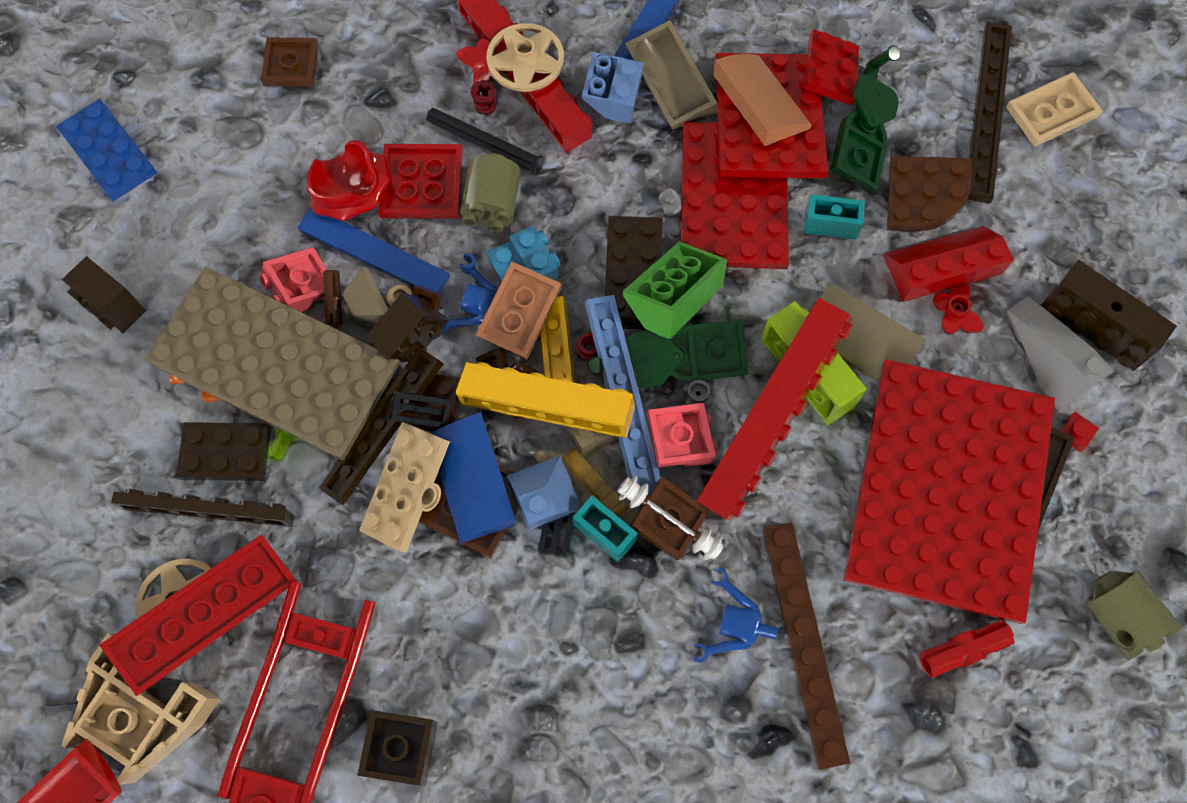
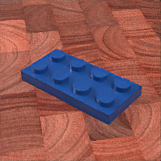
[56,99,158,202]

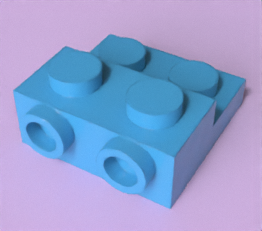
[486,225,561,282]

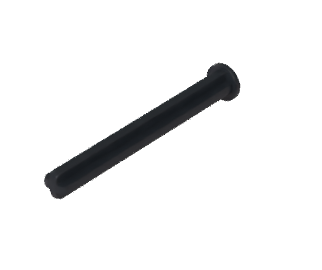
[426,108,545,175]

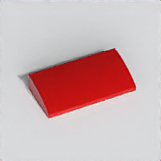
[17,739,122,803]

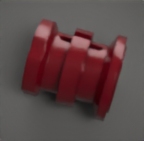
[470,80,497,115]

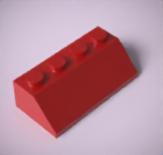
[883,226,1014,302]

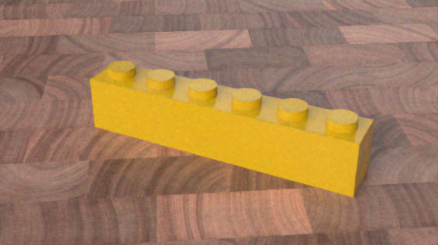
[455,362,635,438]

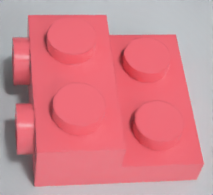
[259,247,327,312]
[647,403,718,468]

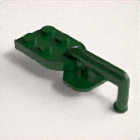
[830,45,900,193]
[586,319,748,388]

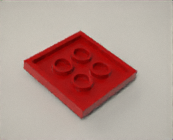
[378,144,463,219]

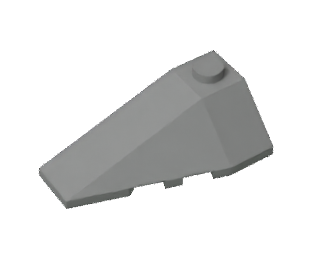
[1006,296,1114,412]

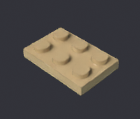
[1006,72,1103,147]

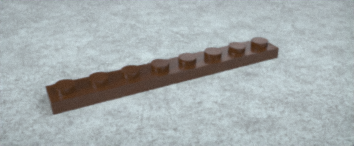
[762,522,851,770]

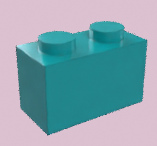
[803,194,865,240]
[573,496,638,562]

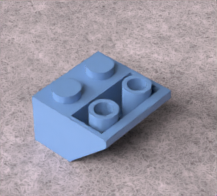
[582,52,644,124]

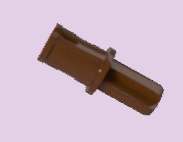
[321,270,344,325]

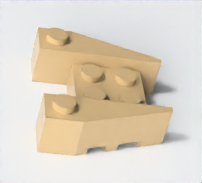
[61,633,220,785]

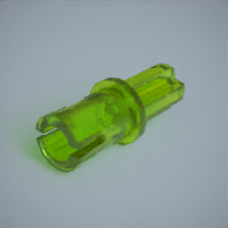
[267,428,297,462]

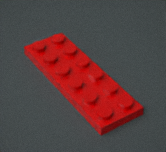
[99,534,296,697]

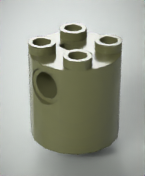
[460,153,521,233]
[1084,570,1182,660]

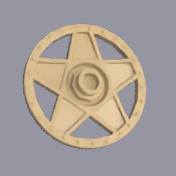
[486,23,564,92]
[135,559,211,619]

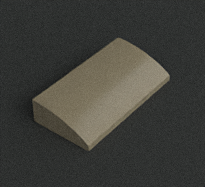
[625,20,717,129]
[820,283,926,382]

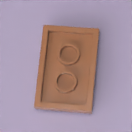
[476,262,562,360]

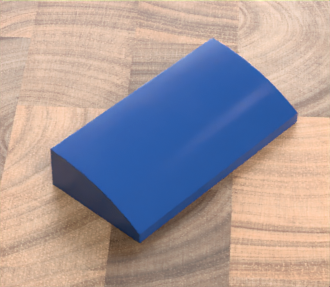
[431,412,517,543]

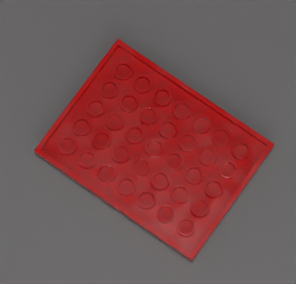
[843,359,1055,624]

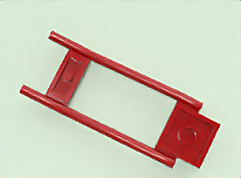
[217,580,376,803]

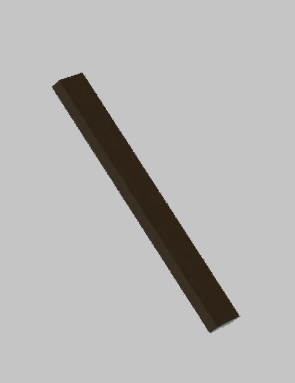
[967,22,1012,204]

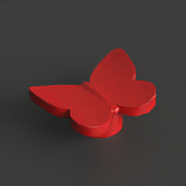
[456,39,503,92]
[933,284,984,335]

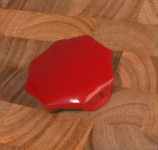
[307,140,390,221]

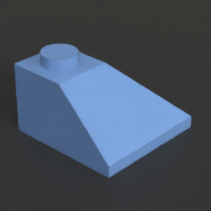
[506,456,582,530]

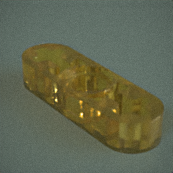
[562,448,628,517]

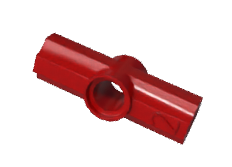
[919,619,1015,678]

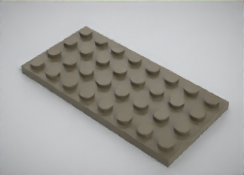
[144,266,400,461]

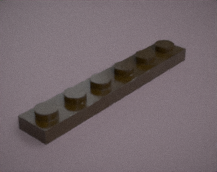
[318,347,443,505]
[111,489,294,527]

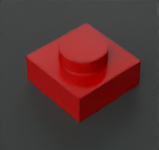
[1059,411,1099,453]

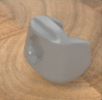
[658,188,682,217]

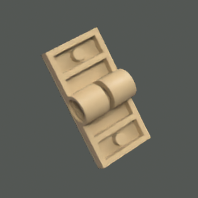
[359,422,450,553]

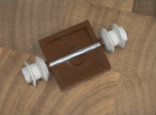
[618,476,723,561]

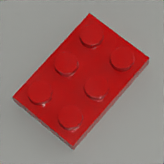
[803,29,859,106]

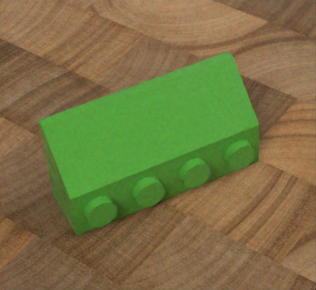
[623,241,727,339]

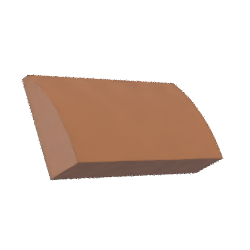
[713,54,811,146]

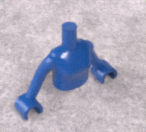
[441,253,498,335]
[691,567,778,663]

